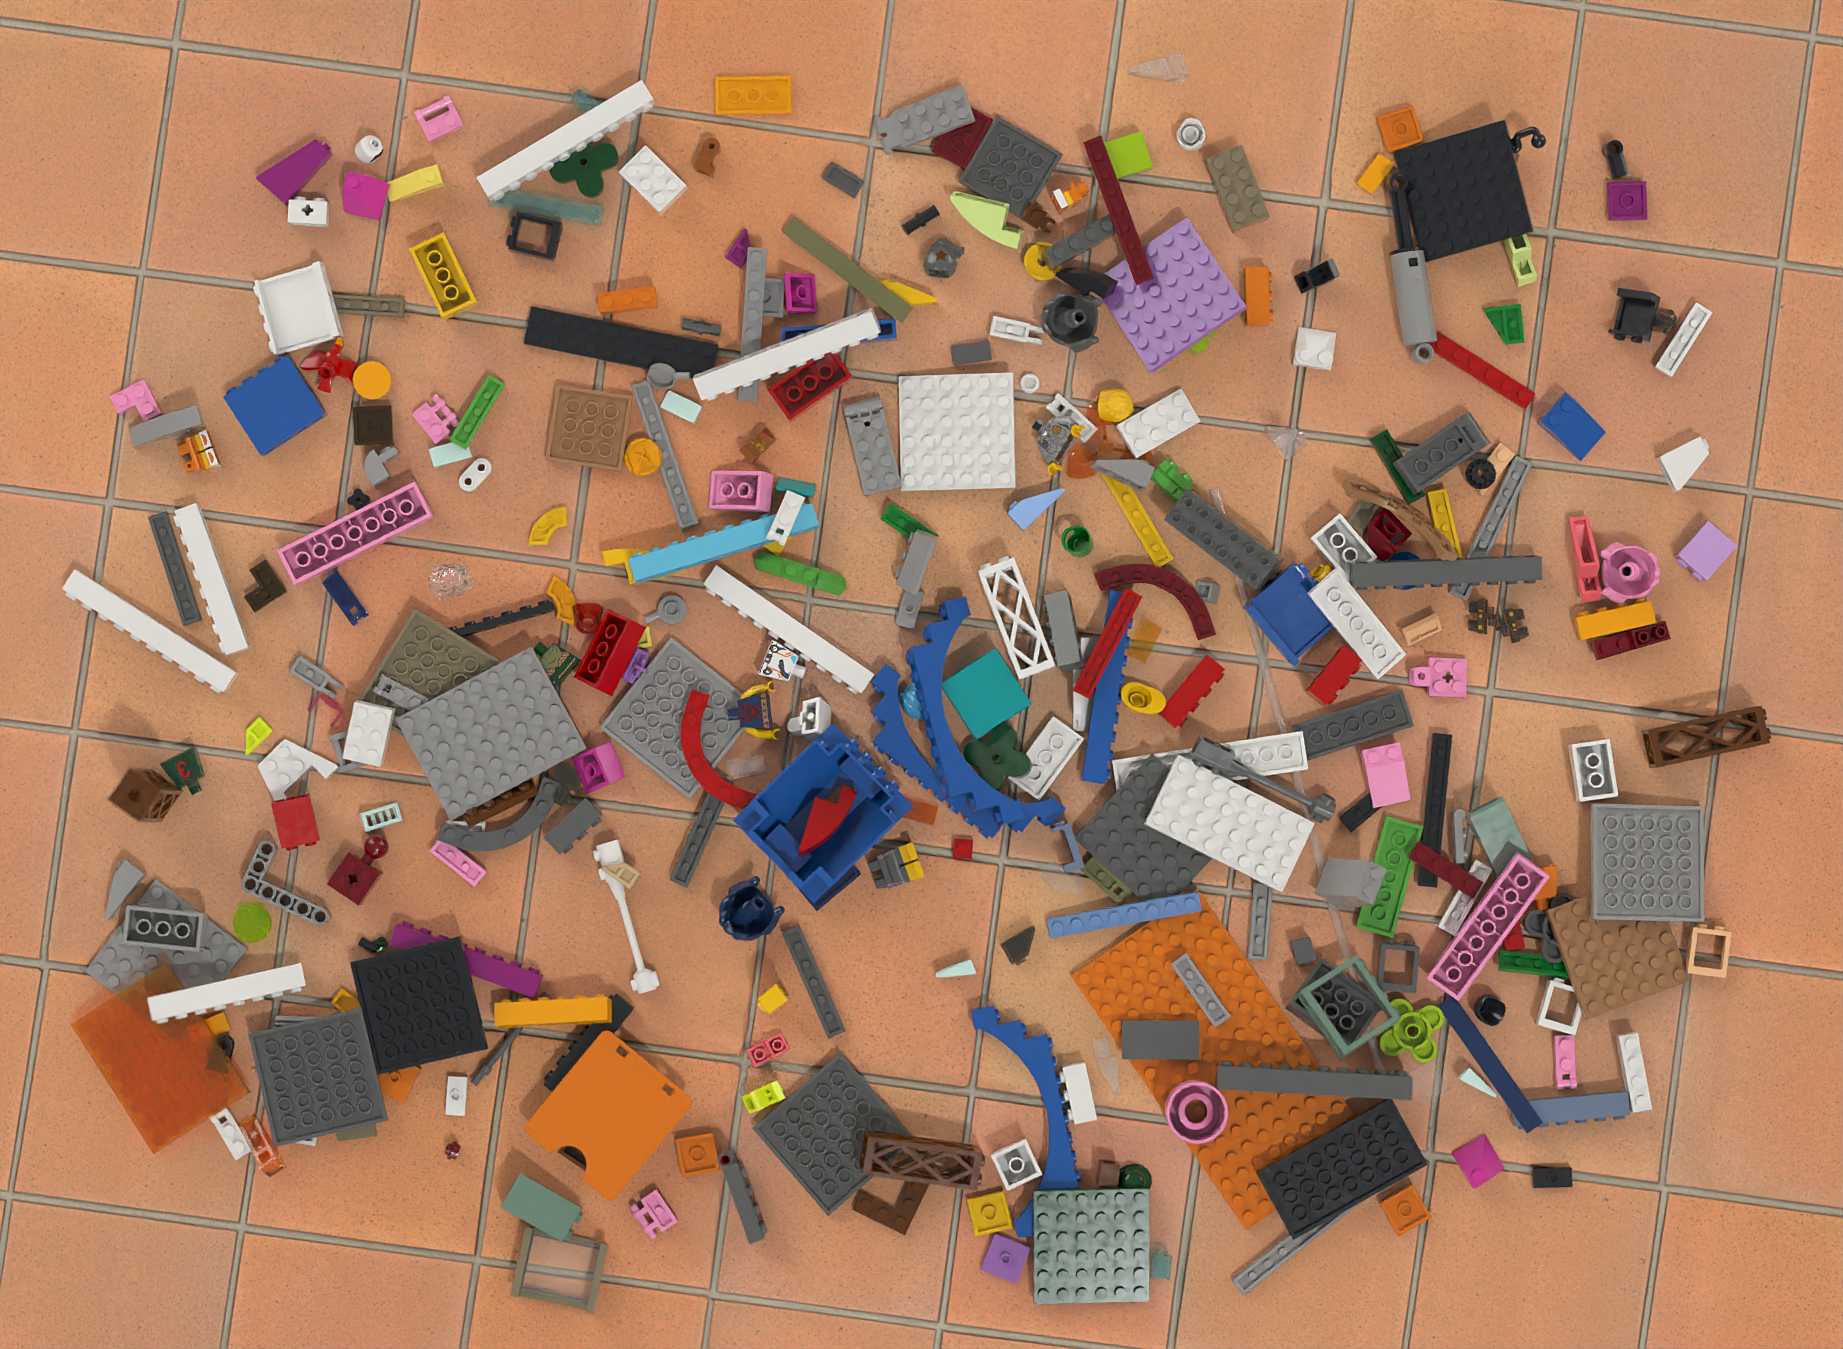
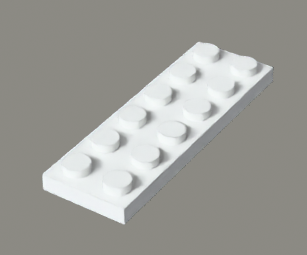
[1307,568,1406,679]

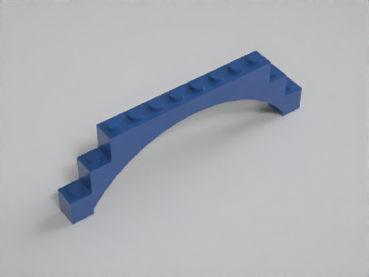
[906,597,1025,827]
[871,664,1066,838]
[971,1005,1081,1238]

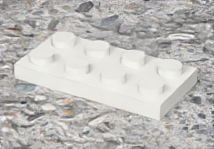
[1116,389,1200,459]
[1008,716,1084,800]

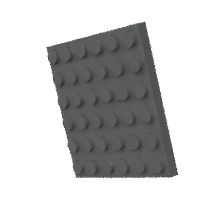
[1075,753,1212,901]
[248,1007,388,1147]
[753,1052,912,1216]

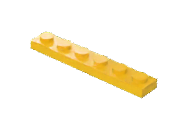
[1100,473,1173,567]

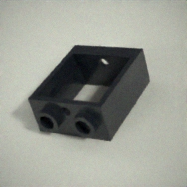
[506,212,563,262]

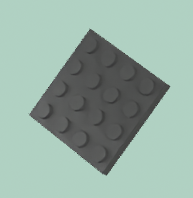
[958,116,1063,218]

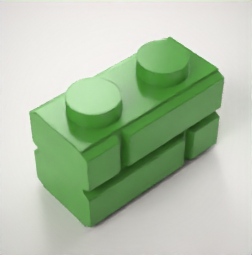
[1150,460,1194,503]

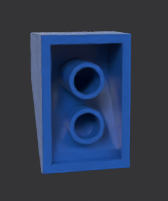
[1537,393,1606,461]

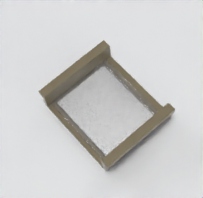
[510,1227,608,1313]

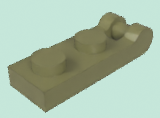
[1081,856,1132,905]

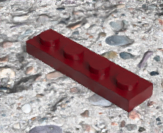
[1407,841,1484,899]

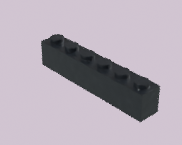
[544,994,635,1092]

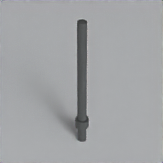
[471,992,550,1086]

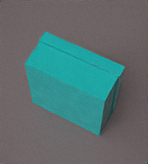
[941,648,1032,740]

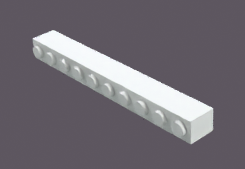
[476,80,655,201]
[693,308,881,401]
[703,565,874,694]
[62,569,239,694]

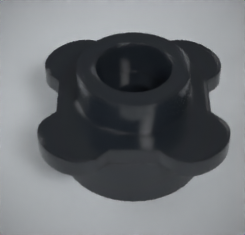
[347,489,370,510]

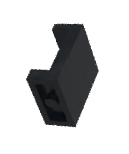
[1608,288,1661,344]

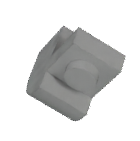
[364,446,401,487]

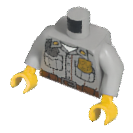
[1032,416,1085,476]

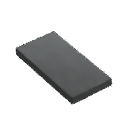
[1122,1020,1199,1059]

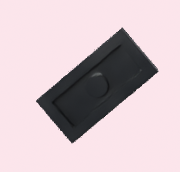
[1532,1167,1572,1188]

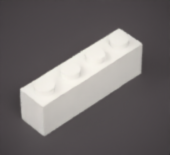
[1615,1032,1652,1113]

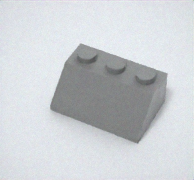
[895,529,939,596]

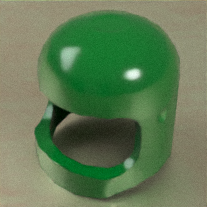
[1061,526,1094,558]

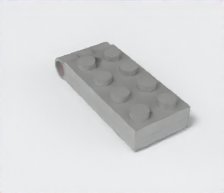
[843,396,902,496]

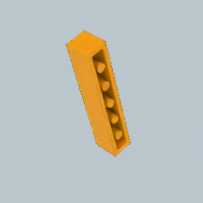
[494,994,612,1029]

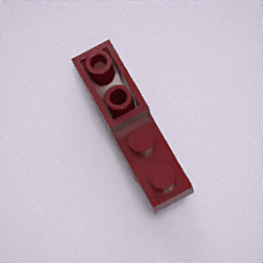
[1591,621,1671,661]

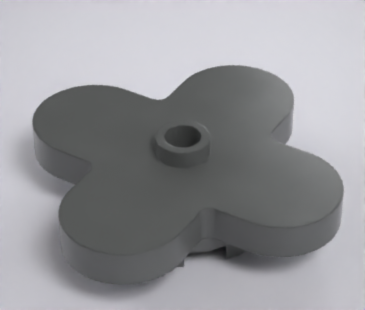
[1523,893,1574,963]

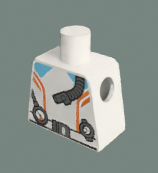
[758,640,807,682]

